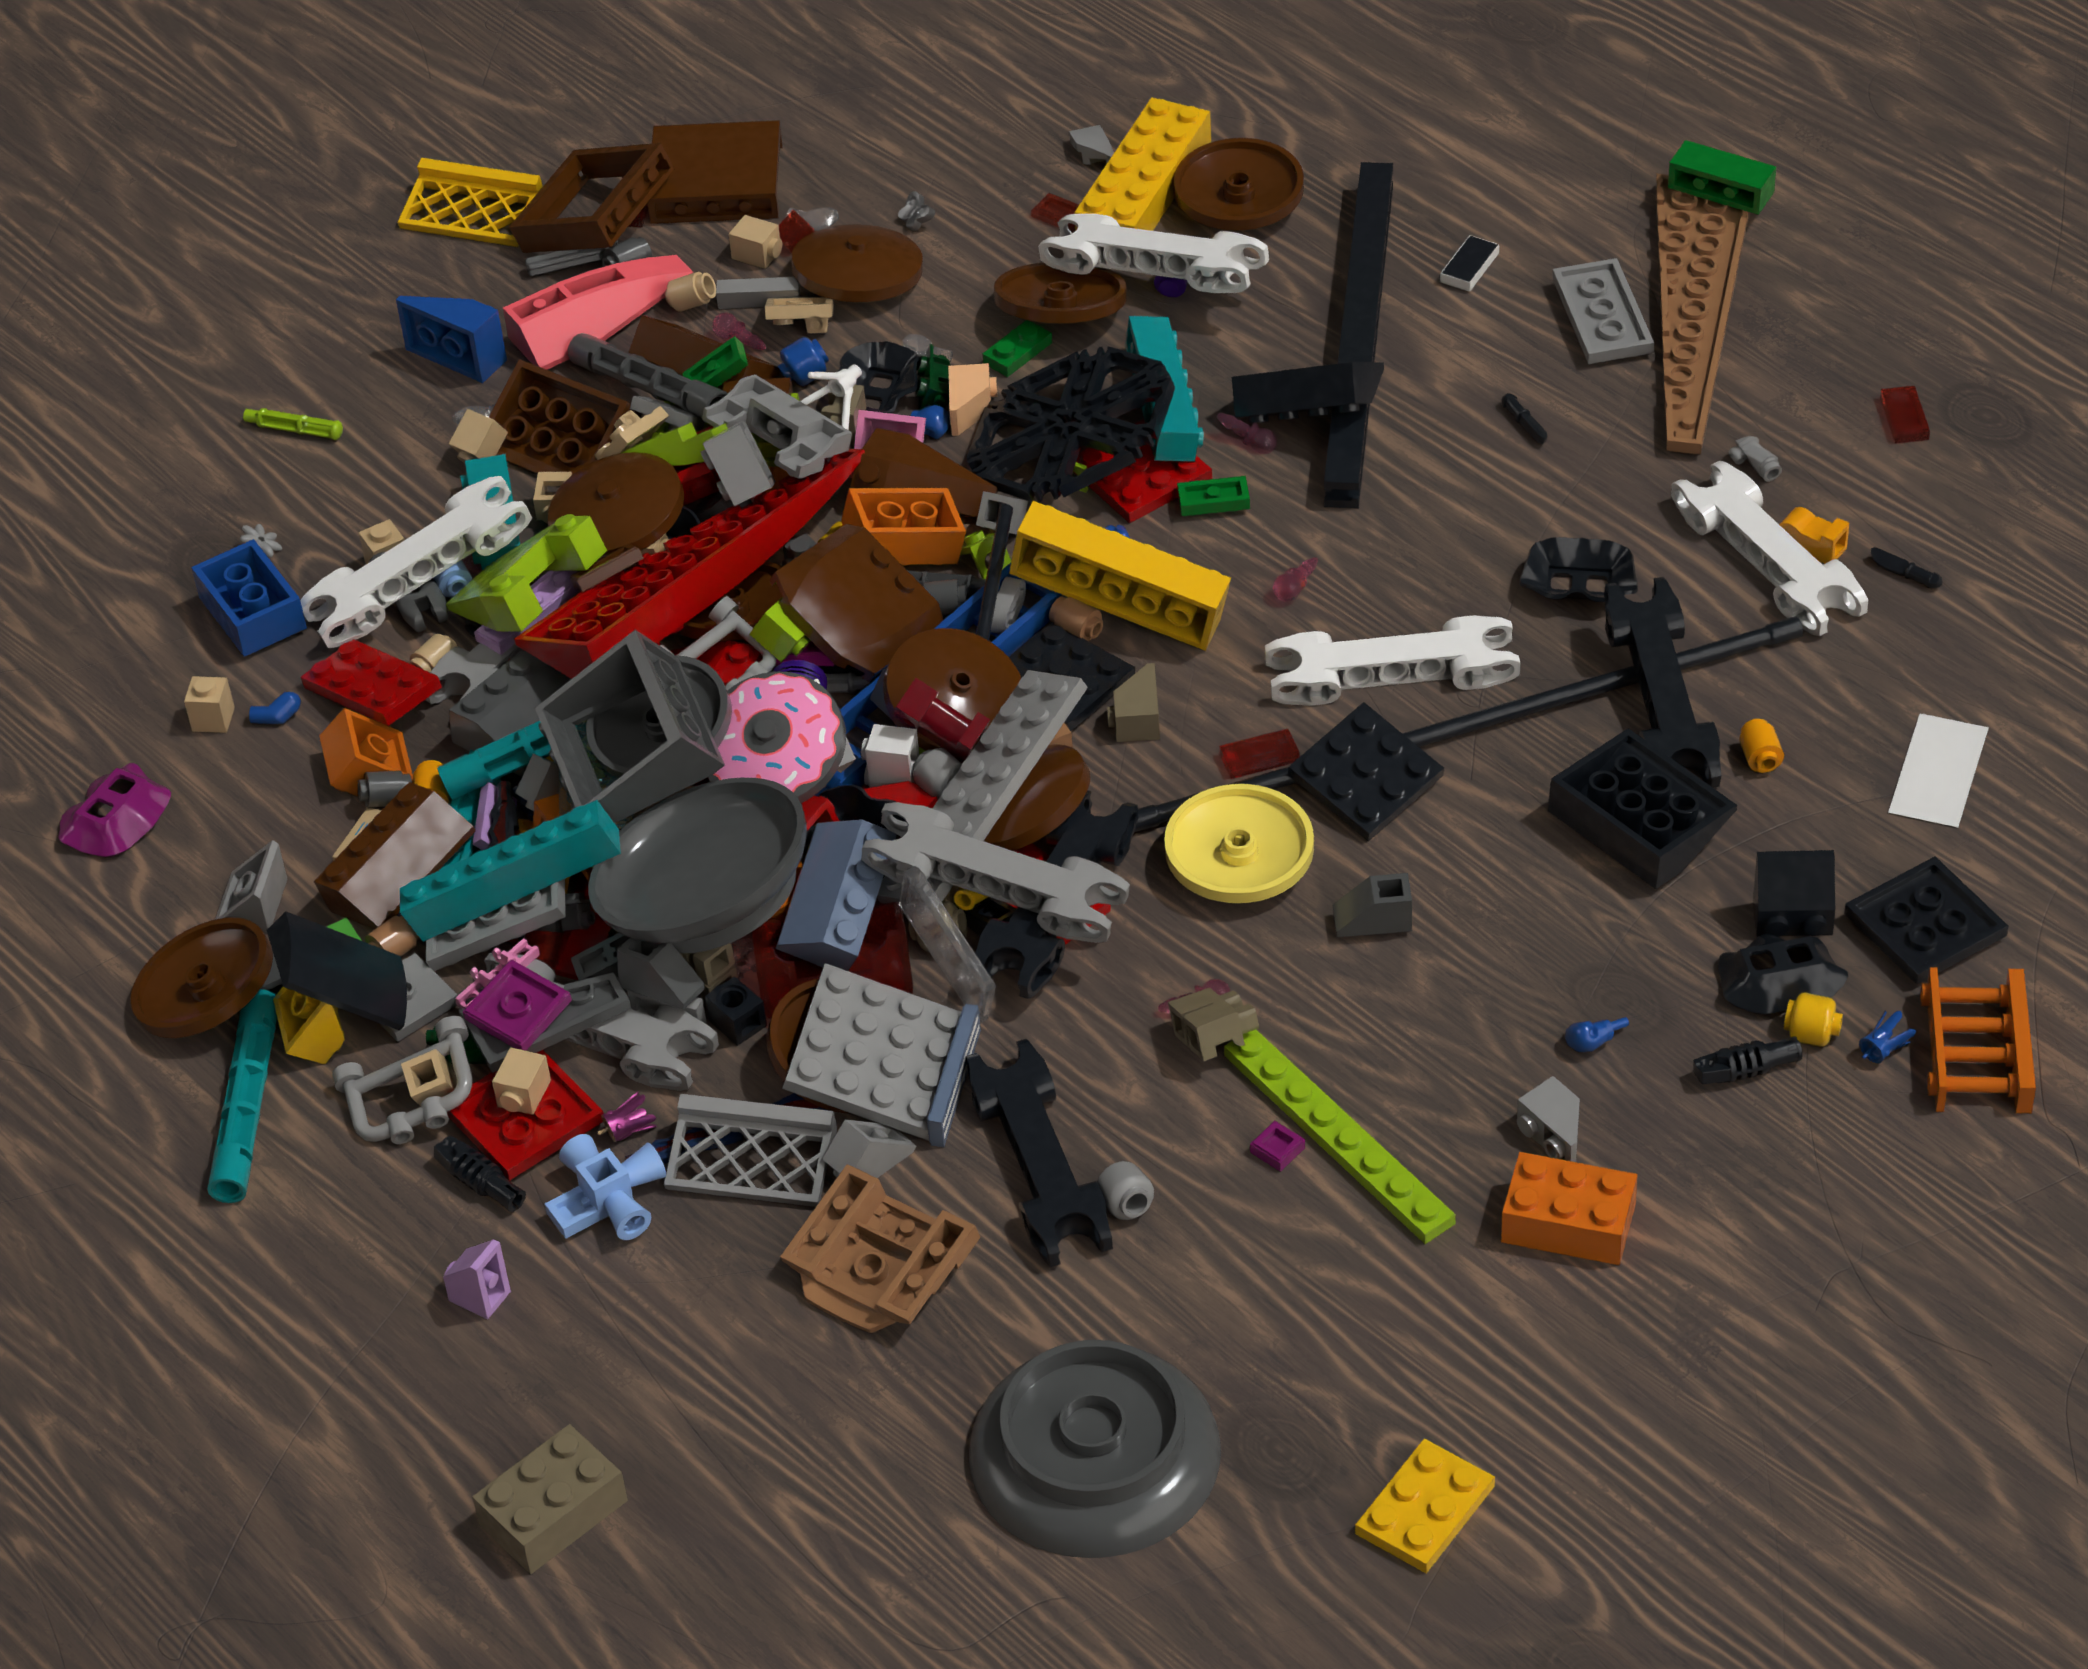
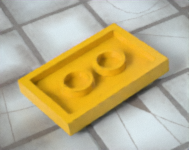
[1355,1438,1495,1574]

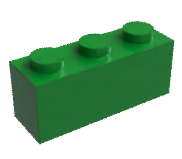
[1668,140,1776,215]

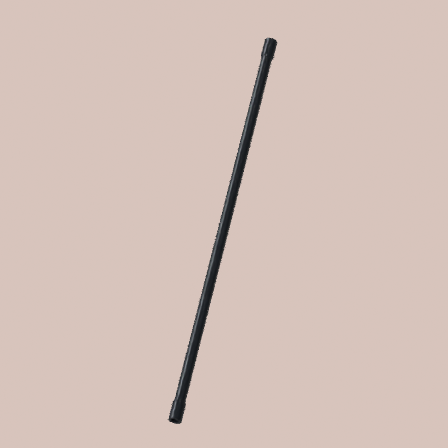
[1134,616,1803,833]

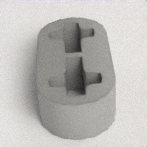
[991,577,1026,634]

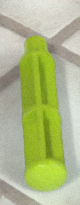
[243,408,343,440]

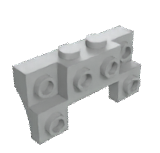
[702,374,852,479]

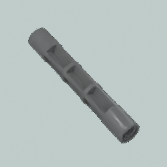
[568,333,728,418]

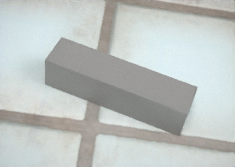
[716,277,801,309]

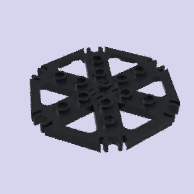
[967,346,1175,502]

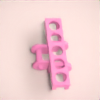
[455,938,540,1009]

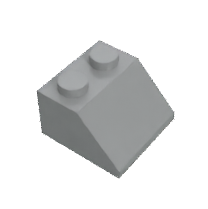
[701,420,776,506]

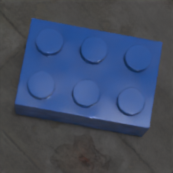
[191,539,307,657]

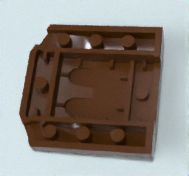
[769,524,943,682]

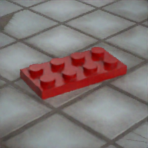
[300,639,442,726]

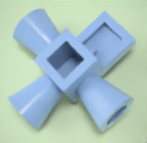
[545,1134,666,1240]

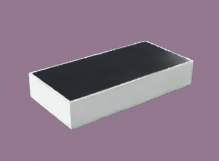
[1440,235,1499,292]

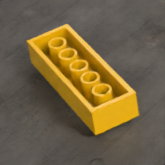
[1074,97,1211,231]
[1009,501,1231,651]

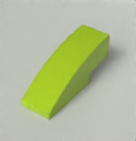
[621,422,728,466]

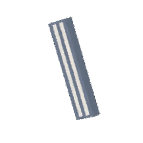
[927,1004,981,1147]

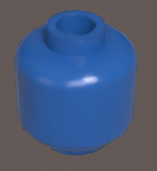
[777,337,829,387]

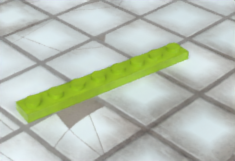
[1224,1030,1456,1244]

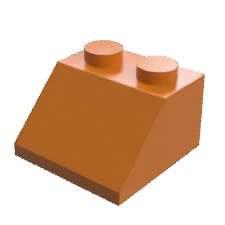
[319,708,413,796]

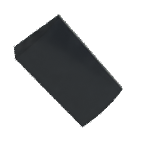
[266,911,407,1031]

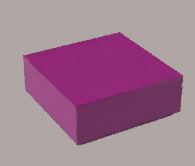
[1250,1120,1305,1172]

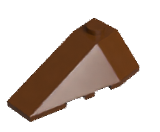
[850,427,998,519]

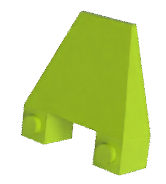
[446,514,607,632]

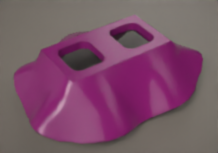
[58,763,171,857]

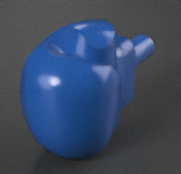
[911,405,950,439]
[1565,1017,1629,1052]

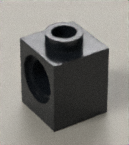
[705,976,767,1046]

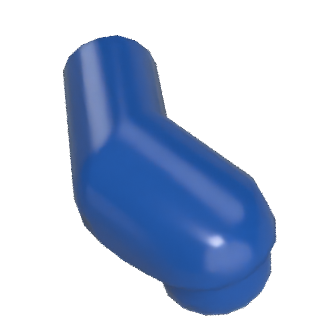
[249,692,301,724]

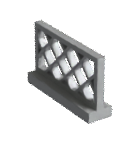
[664,1094,837,1207]

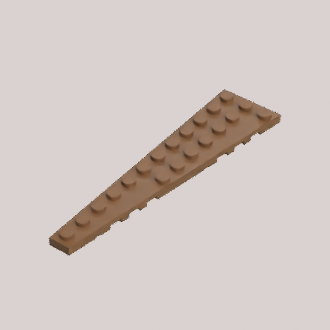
[1656,173,1750,455]

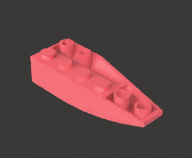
[503,255,693,370]

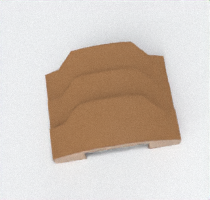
[780,1164,980,1333]

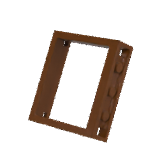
[509,143,675,253]

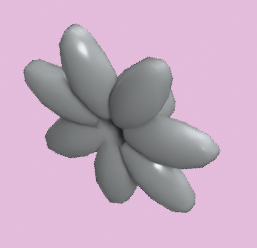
[240,524,282,558]

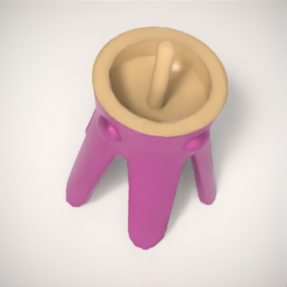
[597,1091,657,1142]

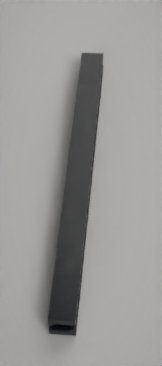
[1324,162,1393,509]

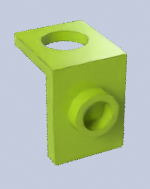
[960,530,1012,579]

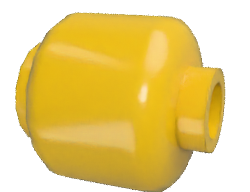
[1784,993,1843,1047]

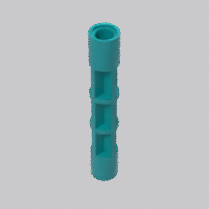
[437,720,587,800]
[207,989,278,1203]

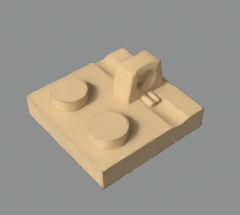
[765,297,834,333]
[594,406,669,460]

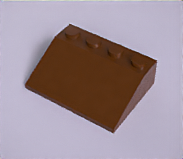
[489,359,641,475]

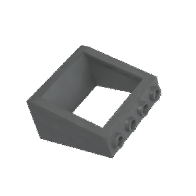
[535,630,725,823]

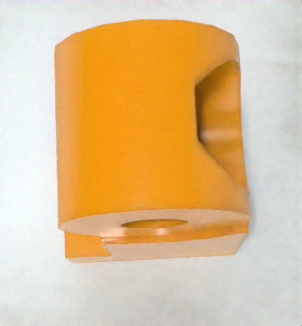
[1779,507,1850,564]

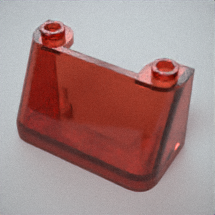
[752,902,913,1020]

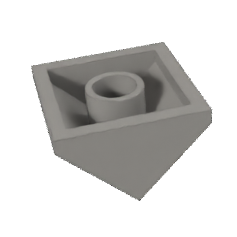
[215,840,288,934]

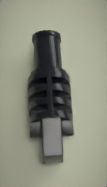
[1693,1036,1803,1084]
[434,1135,526,1212]

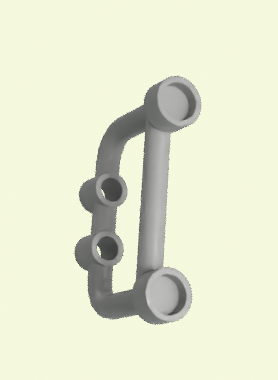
[660,596,776,690]
[332,1016,472,1144]

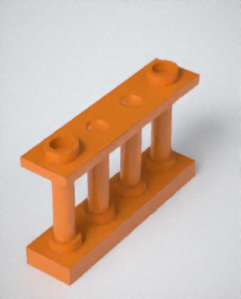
[1920,967,2036,1113]

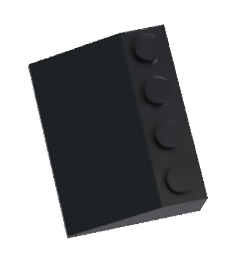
[1548,728,1737,889]

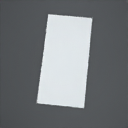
[1888,713,1989,828]

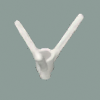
[801,364,862,430]

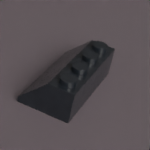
[1231,362,1384,424]

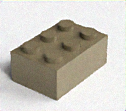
[472,1424,628,1575]

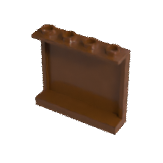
[648,120,783,224]

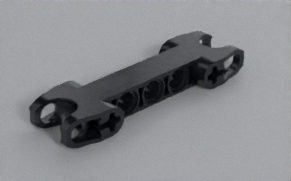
[1604,577,1722,788]
[970,790,1139,999]
[966,1039,1113,1267]

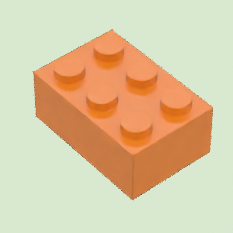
[841,488,966,566]
[1501,1152,1638,1266]

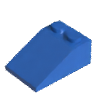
[396,296,507,383]

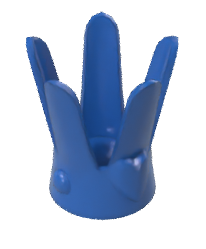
[1859,1010,1916,1064]

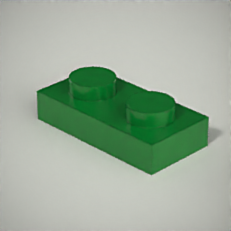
[982,320,1052,377]
[682,336,748,388]
[1177,476,1250,516]

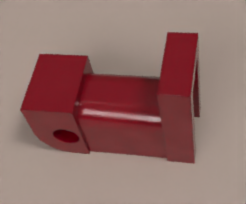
[894,677,990,763]

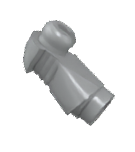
[1728,436,1782,482]

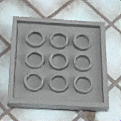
[782,963,961,1141]

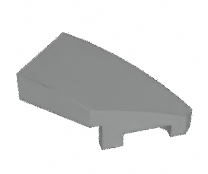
[1069,125,1114,165]

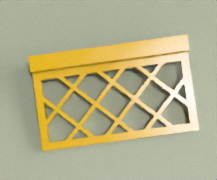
[397,158,543,247]

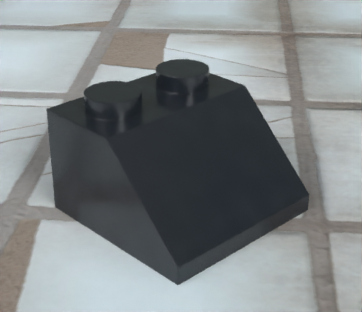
[1753,850,1836,937]

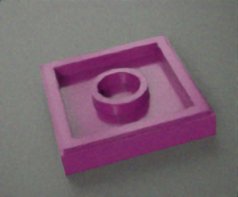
[463,959,572,1051]

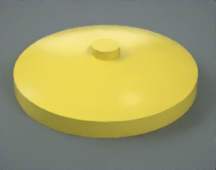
[1164,784,1314,903]

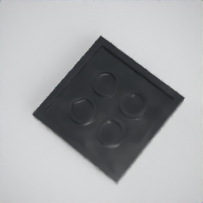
[1009,622,1135,731]
[1288,702,1445,842]
[1844,856,2009,985]

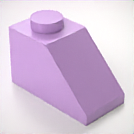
[443,1239,511,1320]

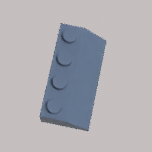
[775,820,897,971]

